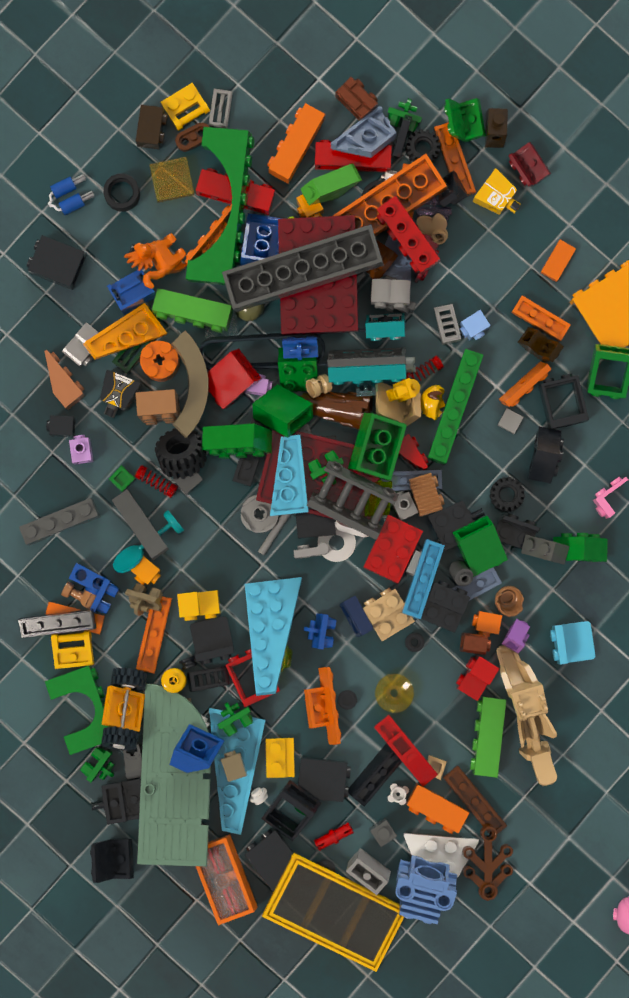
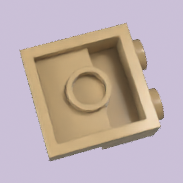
[363,587,415,641]

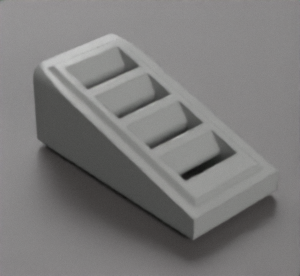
[434,304,461,345]

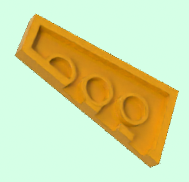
[83,303,167,360]

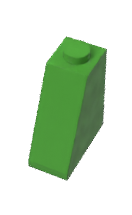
[301,163,362,205]

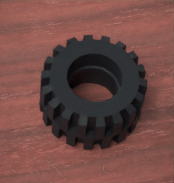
[155,428,207,479]

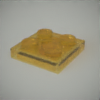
[149,157,195,203]

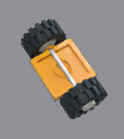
[101,667,147,751]

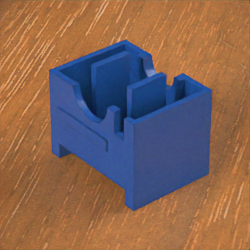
[107,268,156,316]

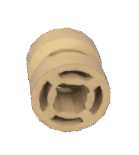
[306,374,332,398]

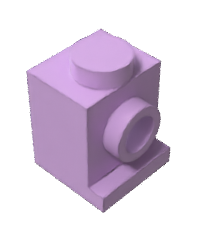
[244,374,273,396]

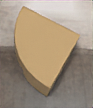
[427,755,447,780]

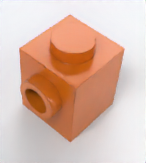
[472,611,502,637]

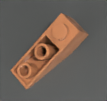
[44,350,85,410]

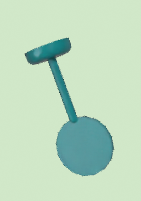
[113,510,184,573]

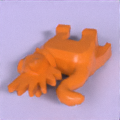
[124,233,187,289]

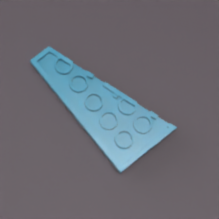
[245,577,302,696]
[209,708,266,835]

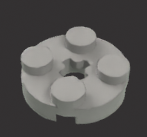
[241,495,279,533]

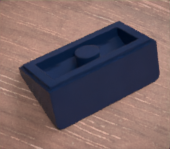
[339,596,373,637]

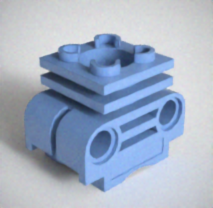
[396,855,457,924]

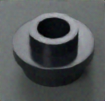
[405,633,424,652]

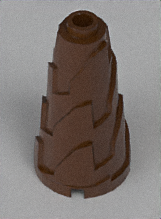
[300,392,373,429]

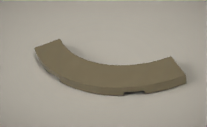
[171,330,208,438]

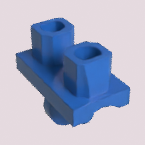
[282,336,318,360]
[303,613,337,649]

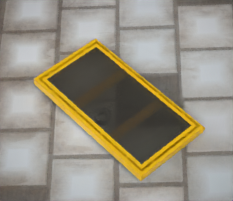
[262,853,404,972]

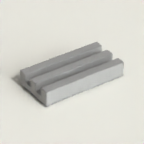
[209,89,233,129]

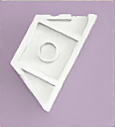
[404,833,479,877]

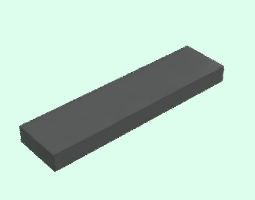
[112,489,169,560]

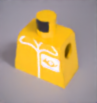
[473,168,521,215]

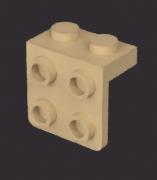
[375,382,421,426]

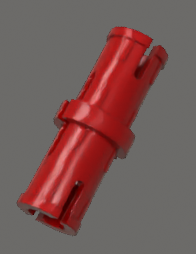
[314,822,354,851]

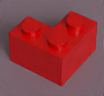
[456,655,500,701]

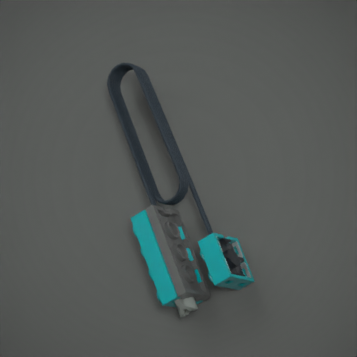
[199,313,416,385]

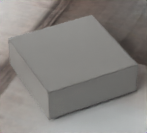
[497,408,523,434]

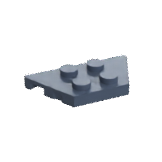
[331,106,396,158]

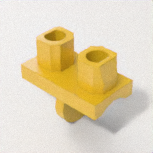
[386,378,420,403]

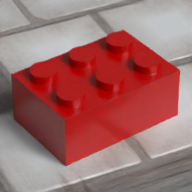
[363,515,423,584]

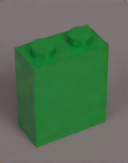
[252,384,313,438]
[452,516,508,577]

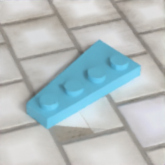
[270,435,309,516]

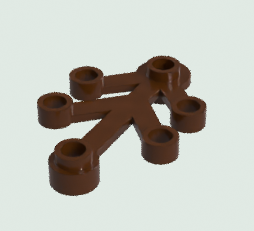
[462,825,513,901]

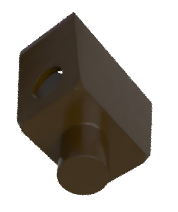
[485,108,508,148]

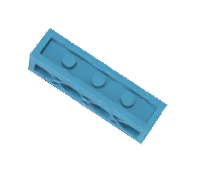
[401,539,445,620]

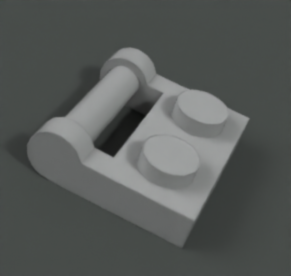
[294,542,329,559]

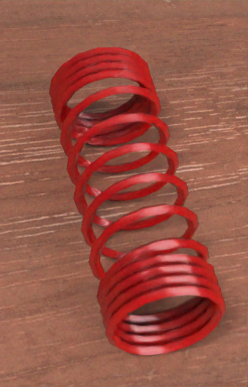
[403,355,444,381]
[135,465,178,498]

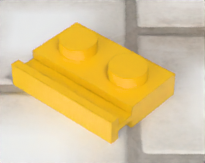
[266,738,295,778]

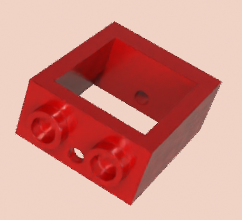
[226,649,280,707]

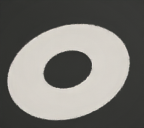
[318,527,356,562]

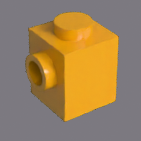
[296,194,324,218]
[131,556,162,585]

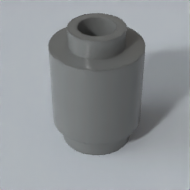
[449,561,473,586]

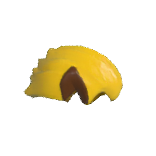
[420,385,445,420]

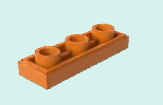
[499,361,551,407]

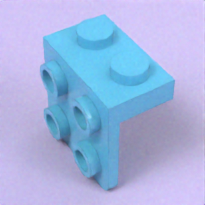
[550,621,595,665]

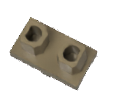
[125,583,163,616]

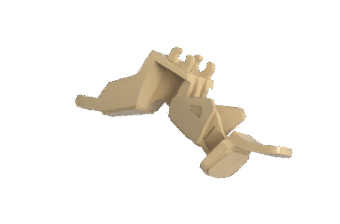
[496,645,557,786]

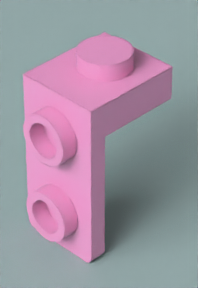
[593,476,628,519]

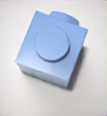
[459,310,491,341]

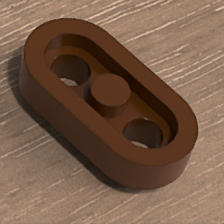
[175,123,209,152]

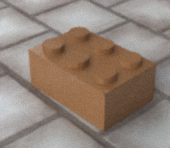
[136,389,180,425]

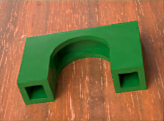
[45,665,109,755]

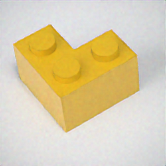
[177,590,221,621]

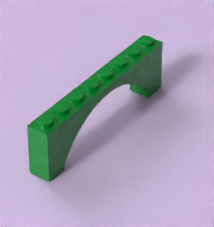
[186,127,254,285]

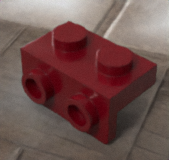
[508,142,551,187]

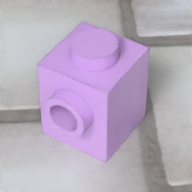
[69,435,94,465]

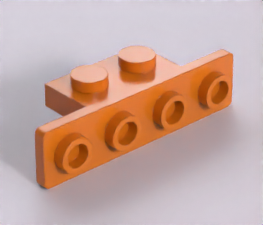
[185,204,232,264]
[304,667,341,745]

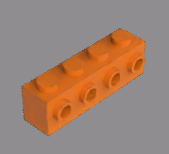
[267,103,325,184]

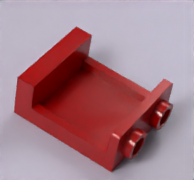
[207,348,262,409]

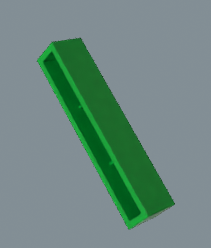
[427,349,483,465]

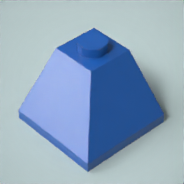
[169,724,225,773]

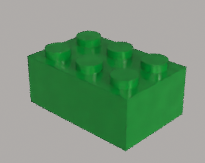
[348,413,407,481]
[202,424,272,459]

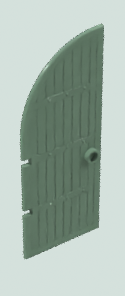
[137,684,211,867]

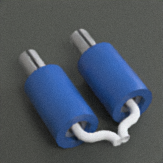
[48,174,94,215]

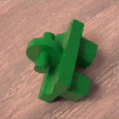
[388,98,422,132]
[308,450,344,485]
[217,702,253,737]
[80,746,115,783]

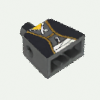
[100,370,142,418]

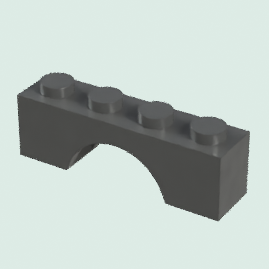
[19,498,100,546]

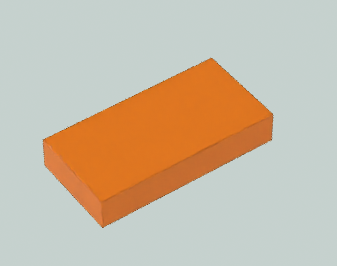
[540,240,576,282]

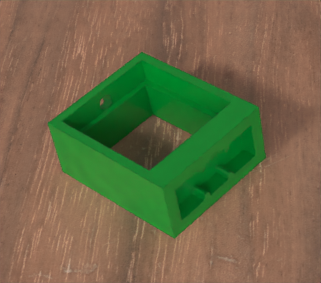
[586,344,629,399]

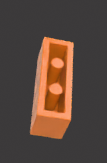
[406,783,469,834]

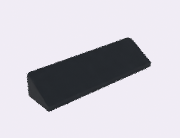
[348,743,402,807]

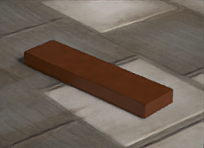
[443,765,507,834]

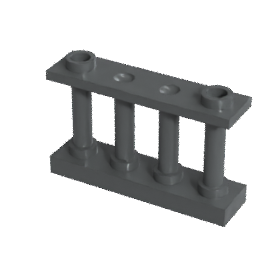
[307,461,399,540]

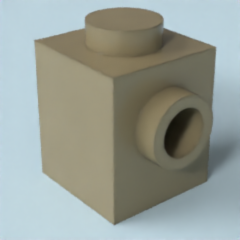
[221,750,247,782]

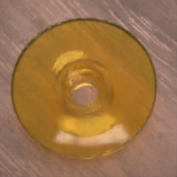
[375,674,414,713]

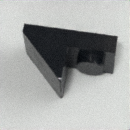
[439,170,467,207]

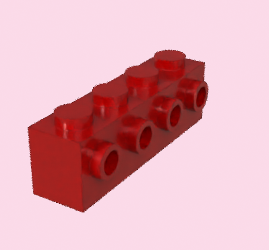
[376,195,441,275]

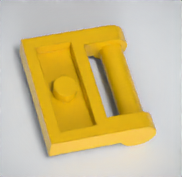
[161,83,210,131]
[51,630,94,669]

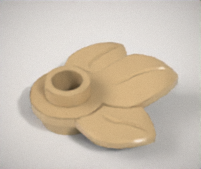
[417,213,448,245]

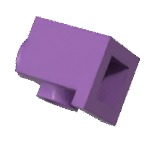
[502,619,530,653]

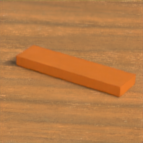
[434,122,476,196]
[136,596,172,674]

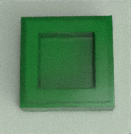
[109,465,136,492]

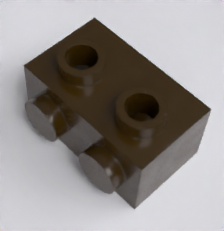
[135,105,168,150]

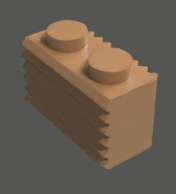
[408,473,445,516]

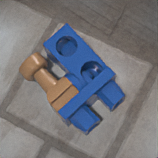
[61,563,119,614]

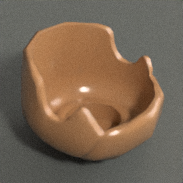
[495,585,524,617]

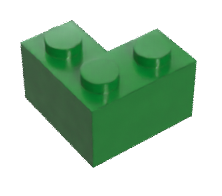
[553,533,608,562]

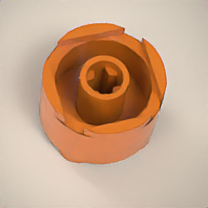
[140,341,180,382]

